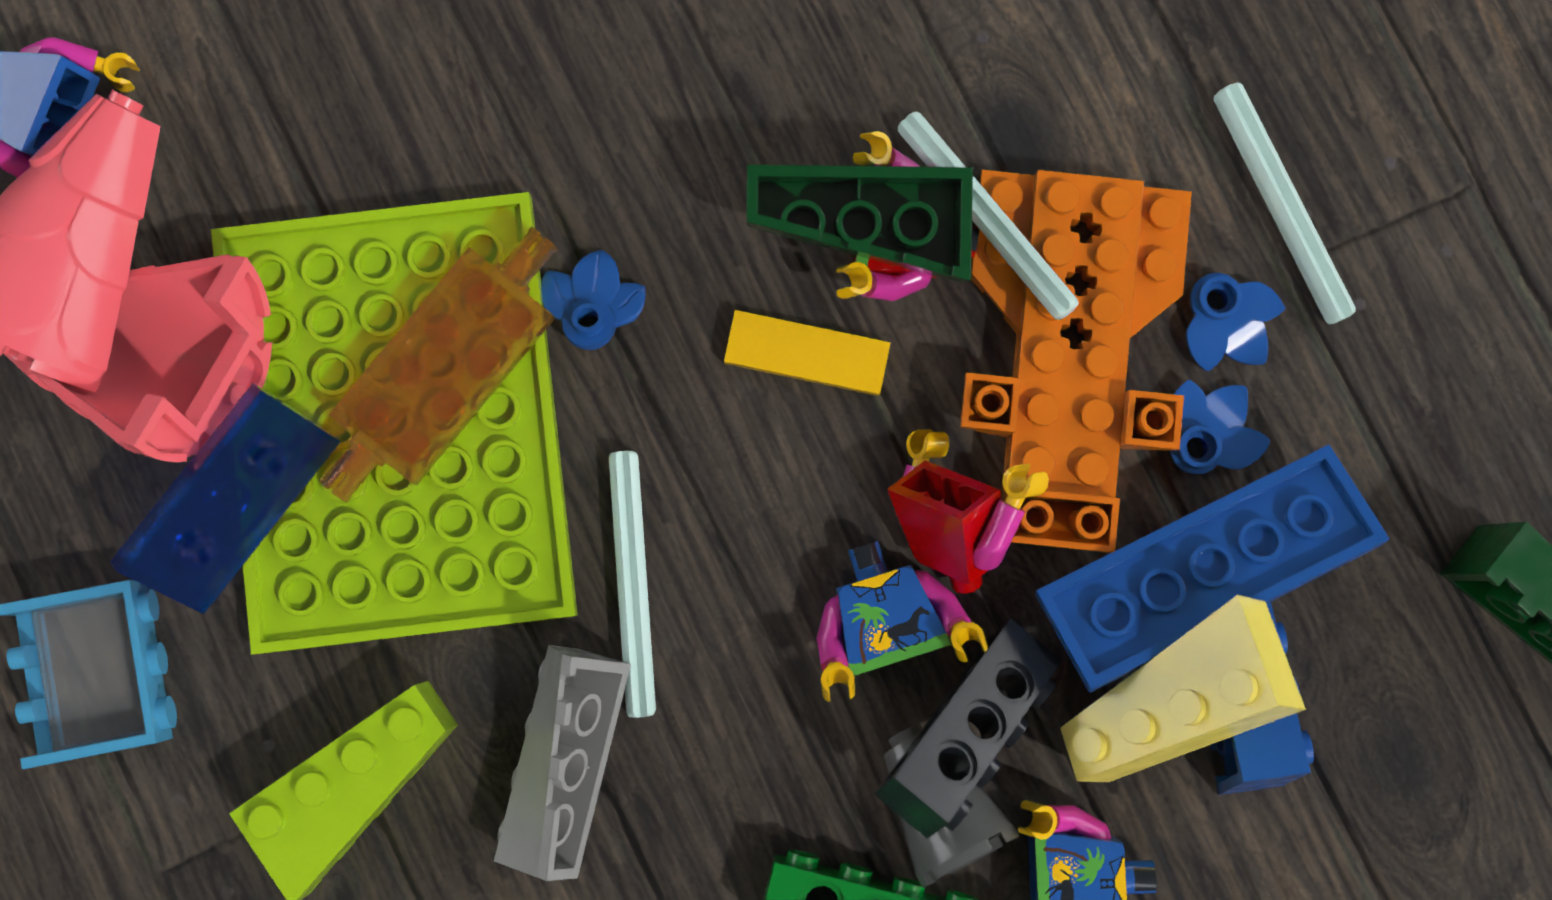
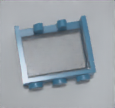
[0,580,177,769]

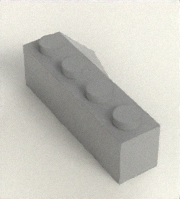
[494,645,631,881]

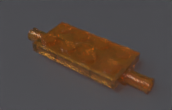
[319,226,558,503]

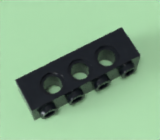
[874,619,1062,839]

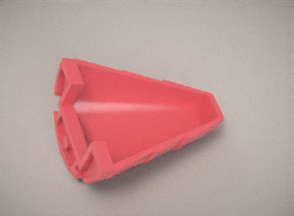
[0,89,161,392]
[3,254,272,462]

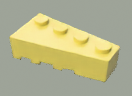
[1060,595,1305,782]

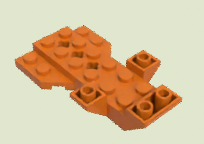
[960,170,1192,553]

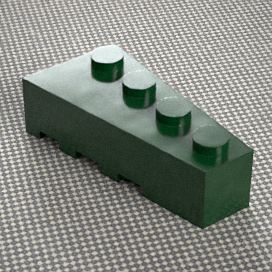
[746,165,973,284]
[1440,521,1552,664]

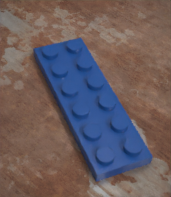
[1035,444,1390,693]

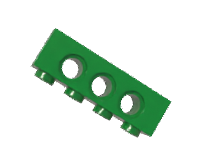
[763,849,979,900]

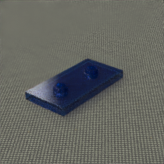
[110,383,340,614]

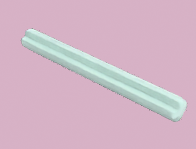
[1214,82,1356,324]
[898,112,1079,320]
[609,451,656,718]

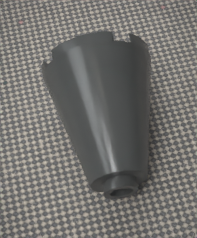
[883,725,1019,888]

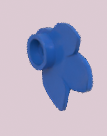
[541,250,646,350]
[1186,273,1285,371]
[1169,380,1270,475]

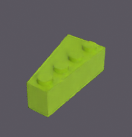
[229,681,458,900]

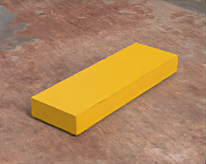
[724,310,891,396]

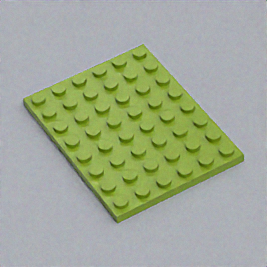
[211,192,578,655]

